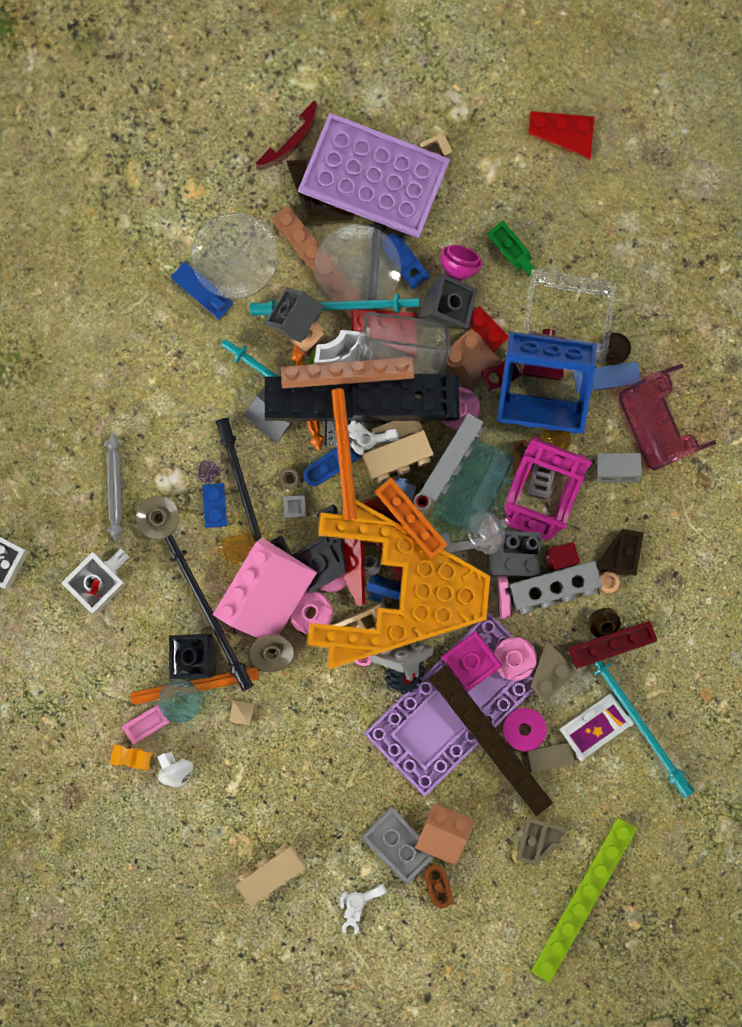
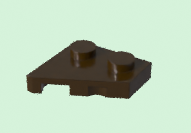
[596,529,644,576]

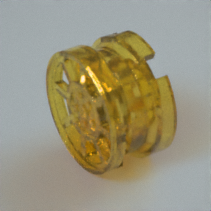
[540,428,571,450]

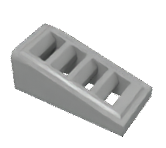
[527,463,555,499]

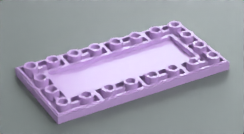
[364,612,538,797]

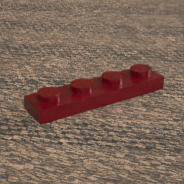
[569,621,658,669]

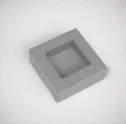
[283,495,306,519]

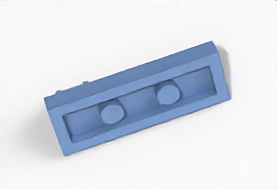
[573,361,641,394]

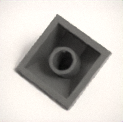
[419,274,478,330]

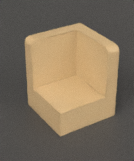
[420,133,452,158]

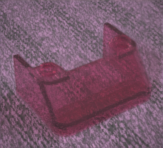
[619,364,717,470]

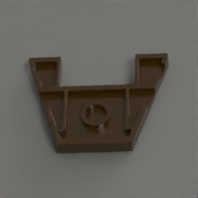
[287,160,355,224]

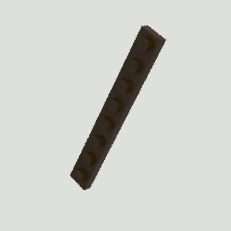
[428,665,553,816]

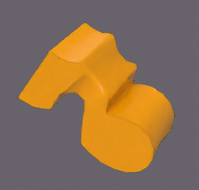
[110,744,154,770]

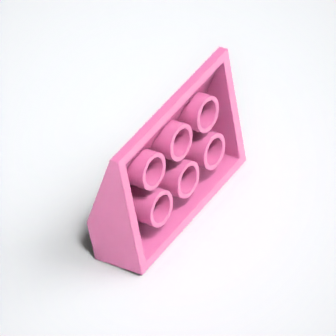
[213,538,317,639]

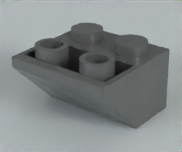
[489,530,541,577]

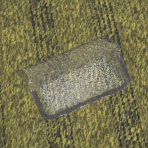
[356,312,451,374]

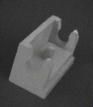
[596,453,642,483]

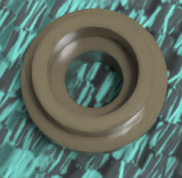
[279,468,301,490]

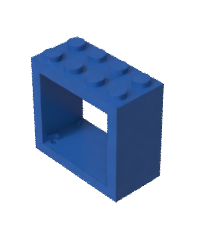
[497,332,597,434]

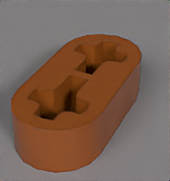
[512,440,532,481]

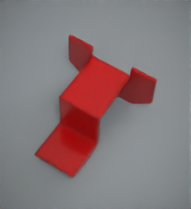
[86,579,101,598]

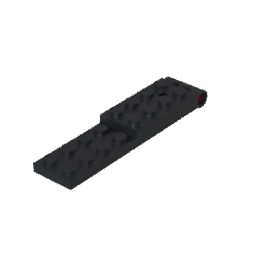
[265,374,460,421]

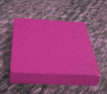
[441,630,503,692]

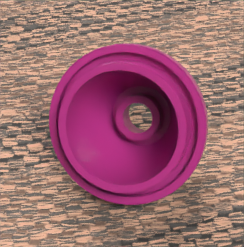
[440,245,483,282]

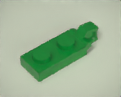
[486,220,536,277]

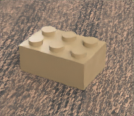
[362,430,433,484]
[236,843,307,907]

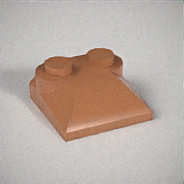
[440,328,501,390]

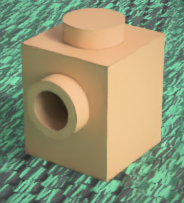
[291,321,325,356]

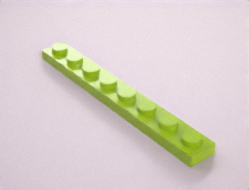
[530,817,637,983]

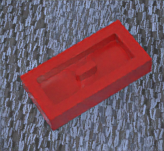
[469,306,509,352]

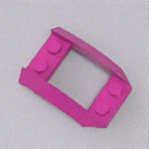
[505,437,592,540]

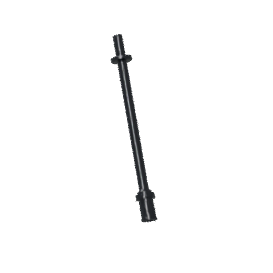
[215,417,262,543]
[164,534,254,692]

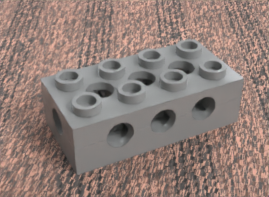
[508,561,602,614]

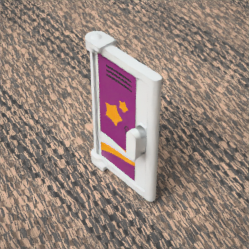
[559,693,634,762]

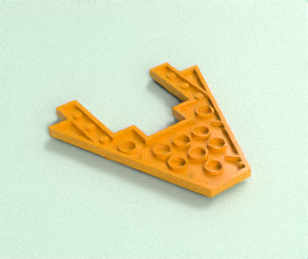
[307,499,490,669]

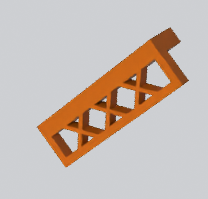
[374,478,448,559]

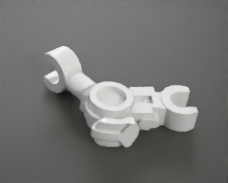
[348,421,399,455]
[340,883,387,935]

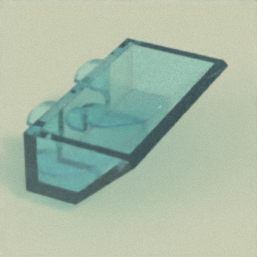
[431,439,515,536]

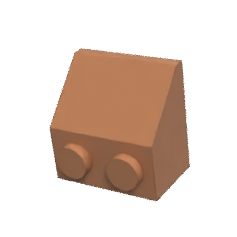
[415,803,475,865]

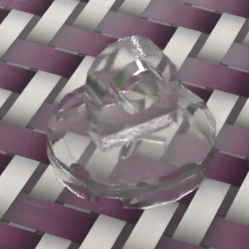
[467,510,511,555]

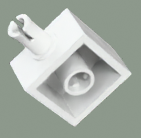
[62,548,130,615]

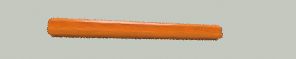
[332,389,357,520]
[130,667,259,705]

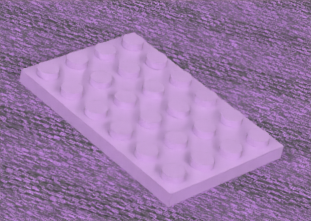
[298,113,450,238]

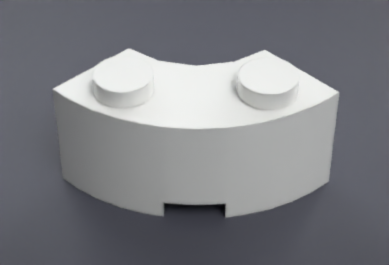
[314,330,363,364]

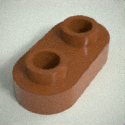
[424,864,453,908]

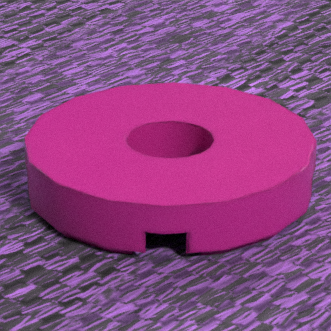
[503,708,547,752]

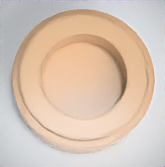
[599,571,620,593]

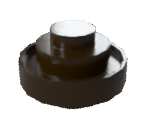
[599,333,631,365]
[588,608,621,638]

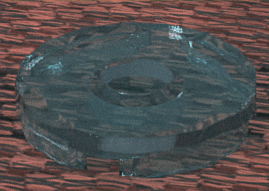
[158,680,202,723]

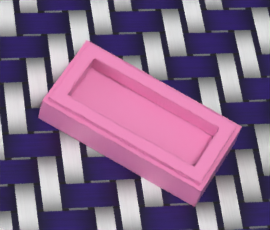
[121,704,170,745]

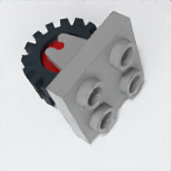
[371,642,433,693]

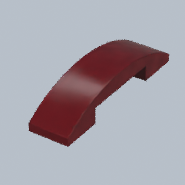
[256,100,318,171]

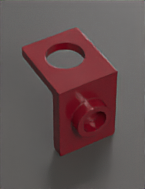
[481,360,524,391]

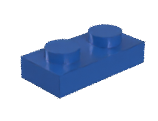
[202,483,228,528]

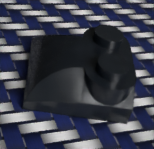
[169,634,216,679]

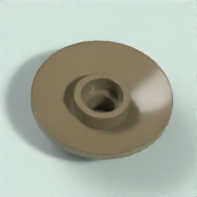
[136,496,179,539]
[250,634,294,672]

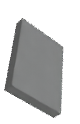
[361,806,434,885]

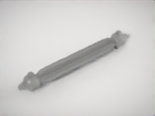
[104,433,125,541]

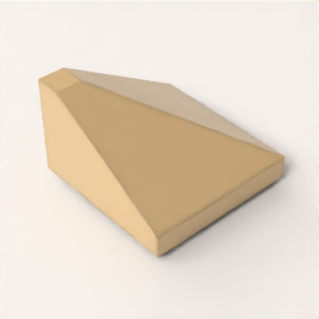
[229,700,255,726]

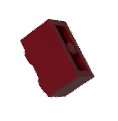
[544,542,580,572]

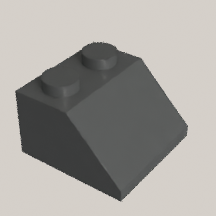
[264,287,324,343]
[244,387,296,443]

